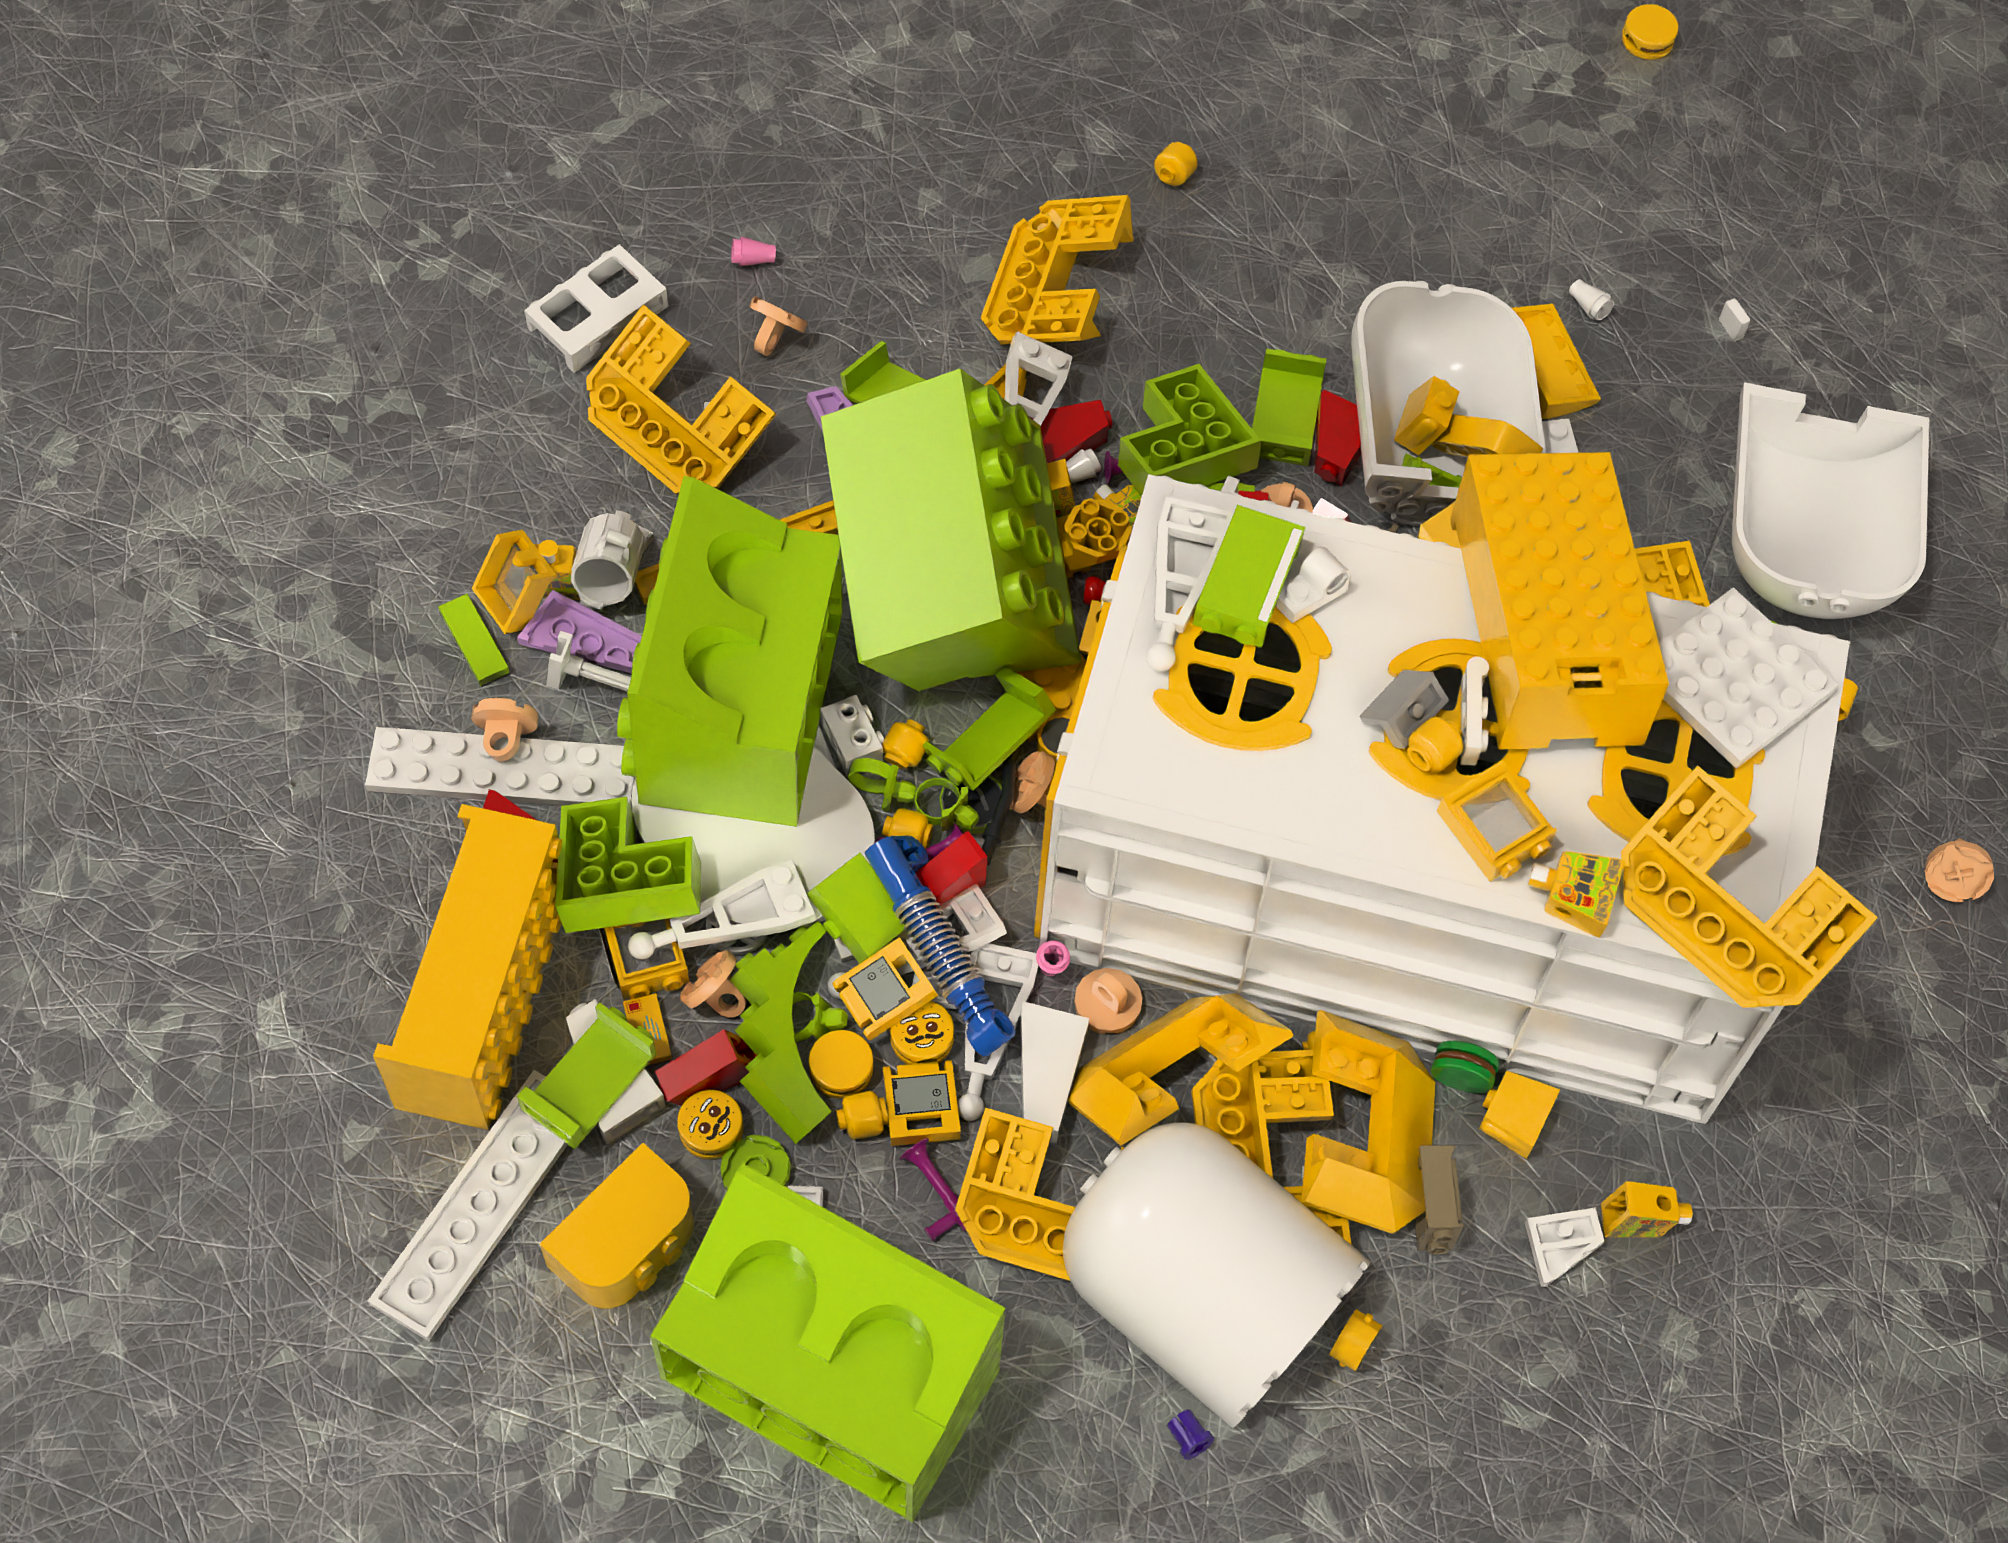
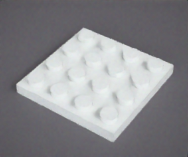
[1659,587,1840,769]

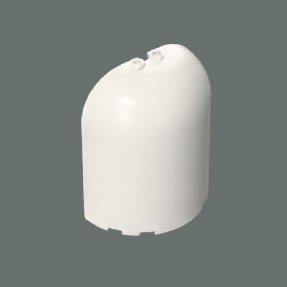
[1351,281,1546,526]
[1732,382,1929,619]
[1063,1122,1371,1429]

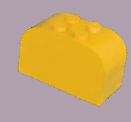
[540,1143,694,1309]

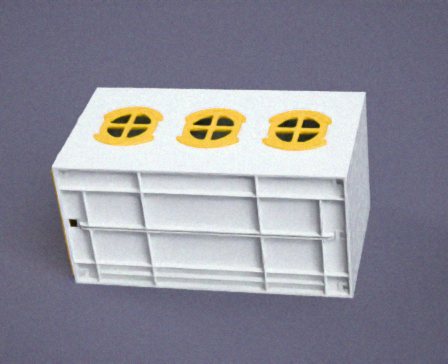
[1033,474,1850,1124]

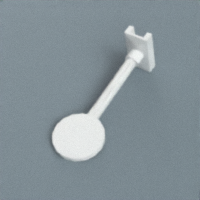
[546,631,631,692]

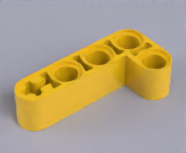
[1431,414,1543,457]

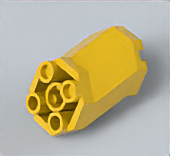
[1056,498,1132,578]

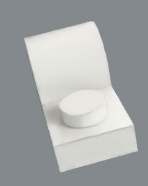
[1276,547,1351,623]

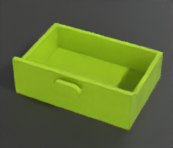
[806,852,908,964]

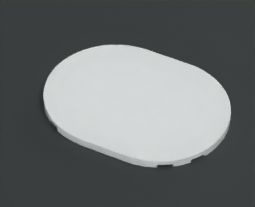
[631,746,875,929]

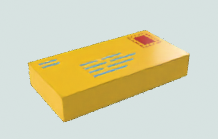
[623,993,672,1066]

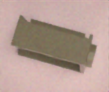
[1414,1145,1464,1255]

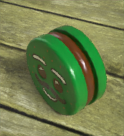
[1431,1040,1500,1093]

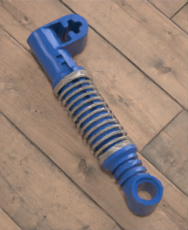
[865,836,1015,1057]

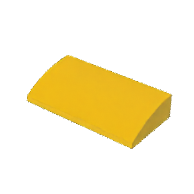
[1512,303,1601,420]

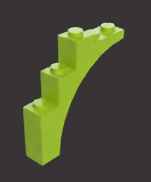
[730,921,831,1144]

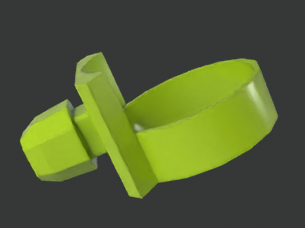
[848,758,917,812]
[915,778,979,832]
[793,992,848,1042]

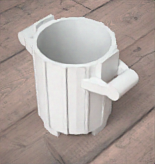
[571,510,645,613]

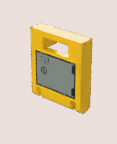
[832,937,938,1040]
[883,1060,961,1146]

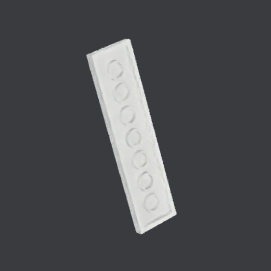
[365,727,635,808]
[368,1070,568,1341]

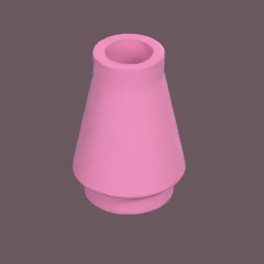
[731,236,776,267]
[1036,940,1070,976]

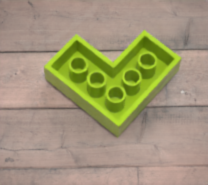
[1118,364,1261,496]
[555,796,701,933]

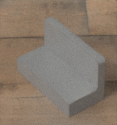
[1359,670,1449,749]

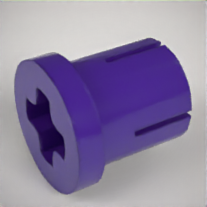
[1167,1410,1215,1460]

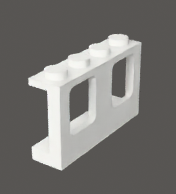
[524,244,668,373]

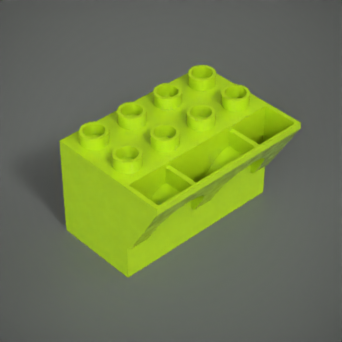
[821,368,1082,691]
[617,476,843,827]
[650,1163,1006,1522]

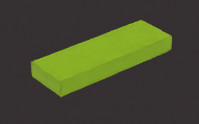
[438,594,510,686]

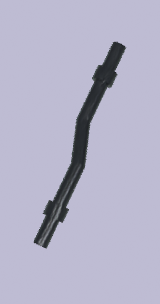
[982,743,1023,866]

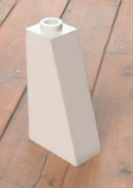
[566,999,666,1145]
[1020,1001,1090,1144]

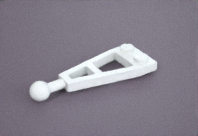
[1005,332,1073,426]
[1146,496,1234,672]
[628,859,816,960]
[827,883,1007,999]
[957,943,1039,1121]

